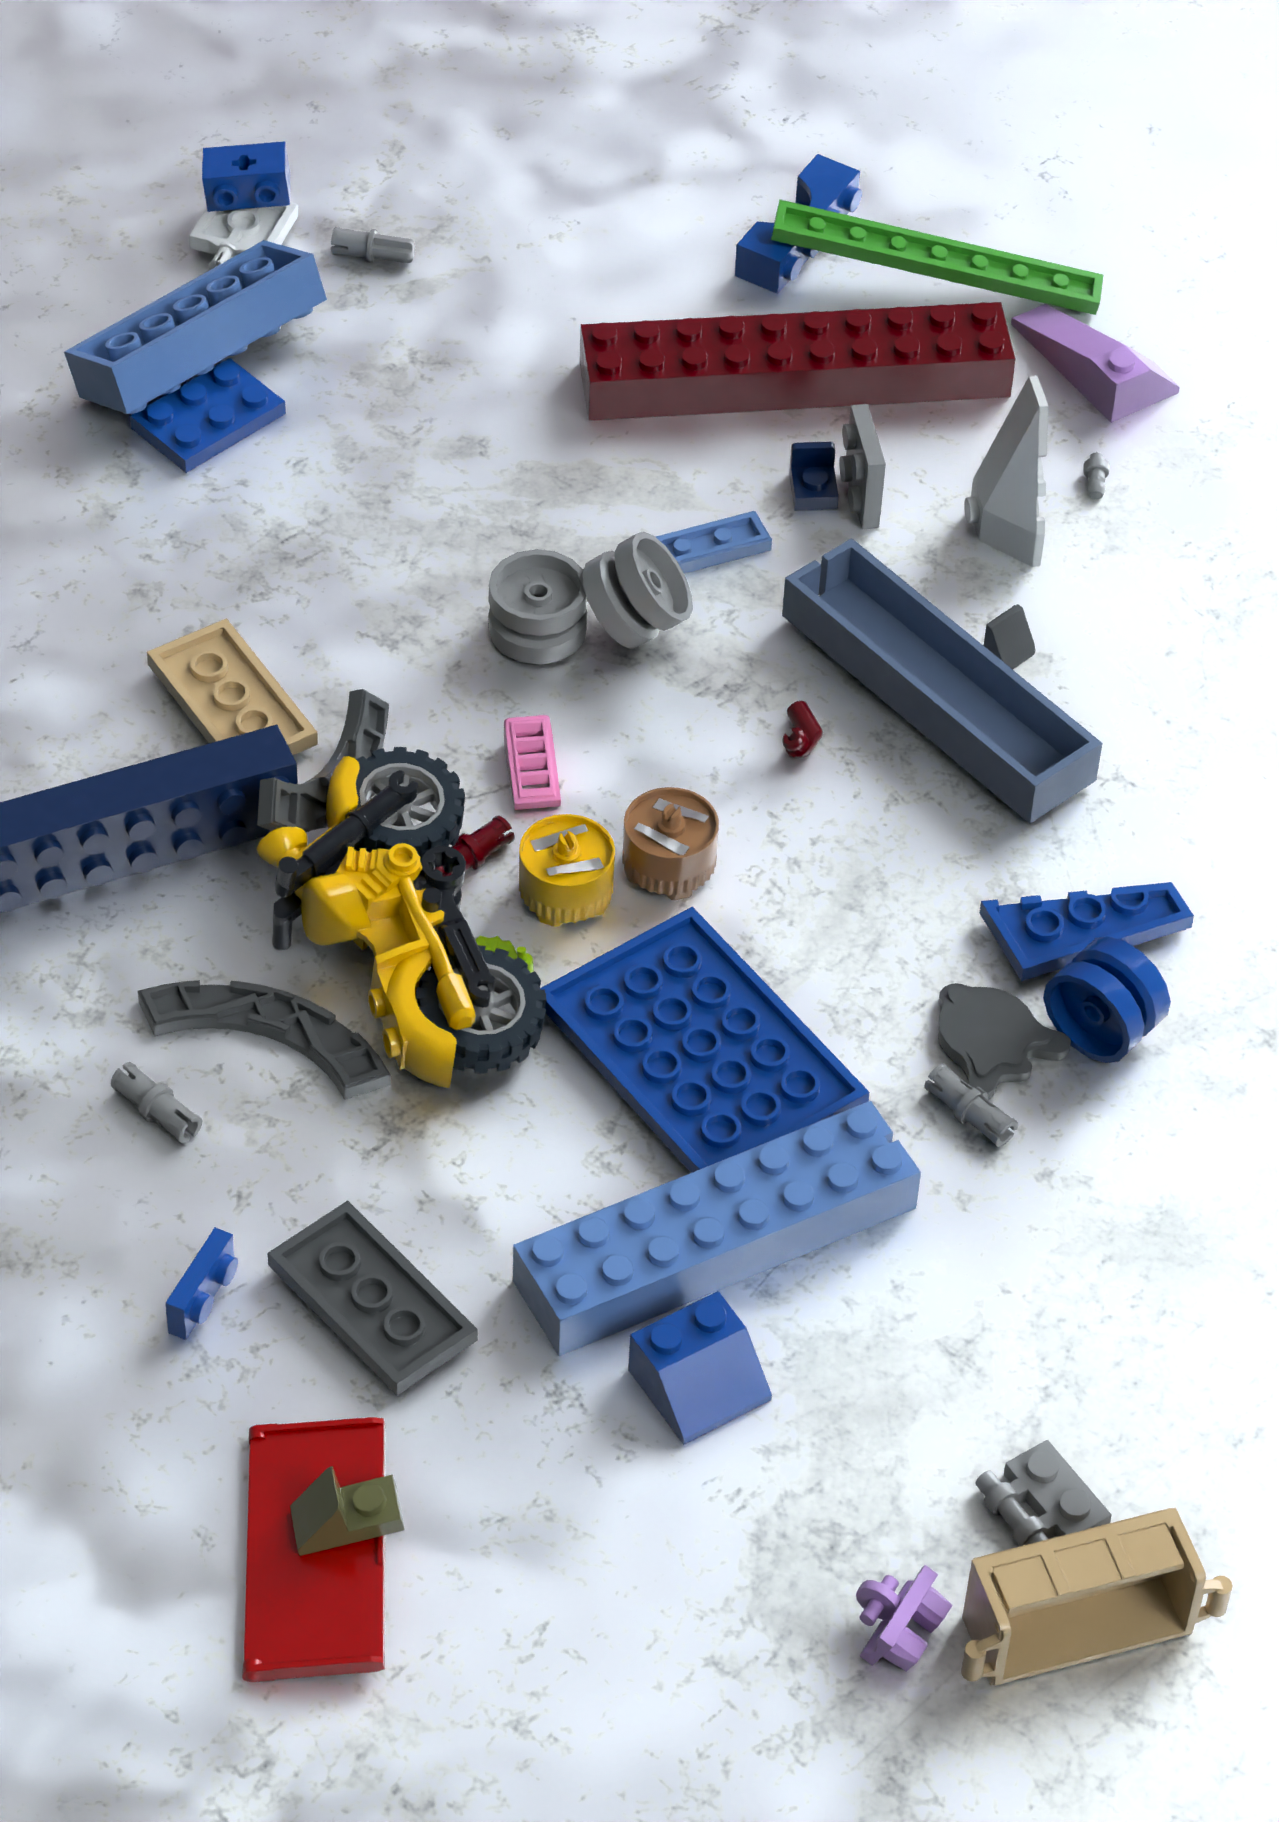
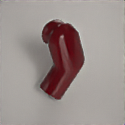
[782,701,823,758]

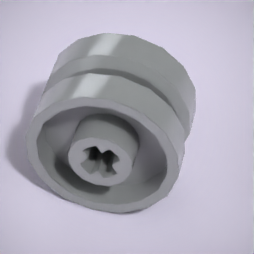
[582,532,693,649]
[488,549,588,665]

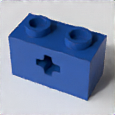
[202,141,290,212]

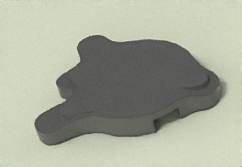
[938,983,1071,1100]

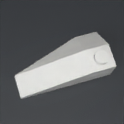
[964,375,1048,567]

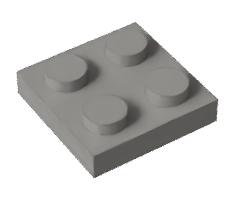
[839,404,886,529]

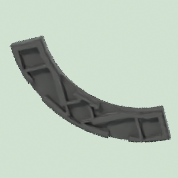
[257,689,389,832]
[137,980,391,1100]

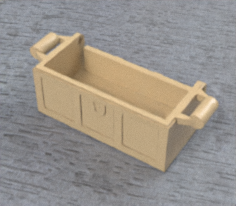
[961,1508,1233,1686]

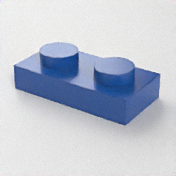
[165,1227,238,1340]

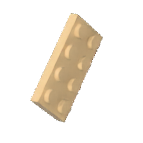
[147,618,318,755]

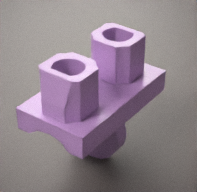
[856,1565,952,1672]

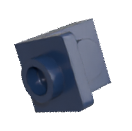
[789,442,839,511]

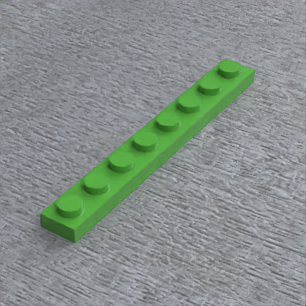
[771,199,1104,315]

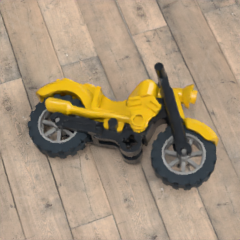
[256,747,546,1089]

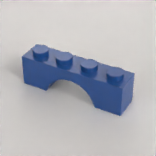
[735,154,862,294]

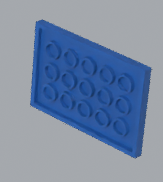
[540,906,870,1173]

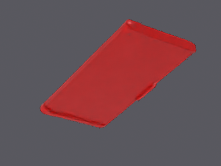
[242,1417,385,1682]

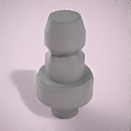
[1083,452,1110,499]

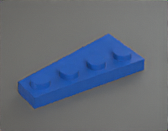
[979,882,1194,981]

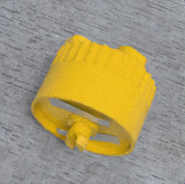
[519,814,615,927]

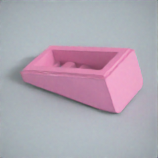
[504,715,561,810]

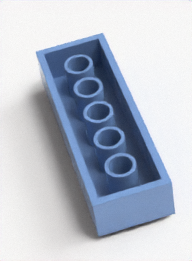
[64,240,327,414]

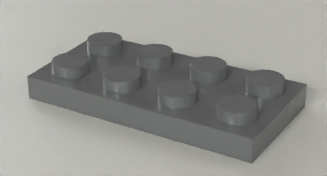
[267,1201,478,1396]

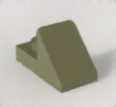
[290,1466,405,1556]

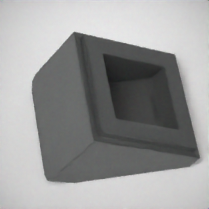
[983,604,1036,669]

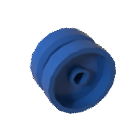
[1043,936,1171,1063]

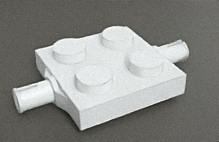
[189,202,298,270]

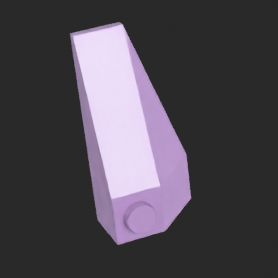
[1011,304,1180,423]

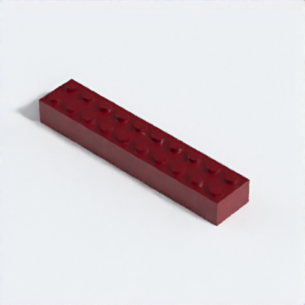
[579,302,1016,420]

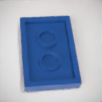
[130,358,286,473]

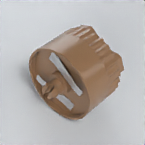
[622,787,719,901]

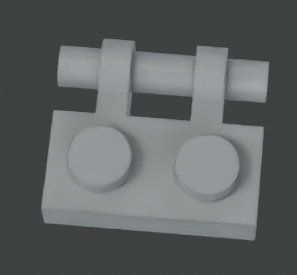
[975,1439,1112,1546]

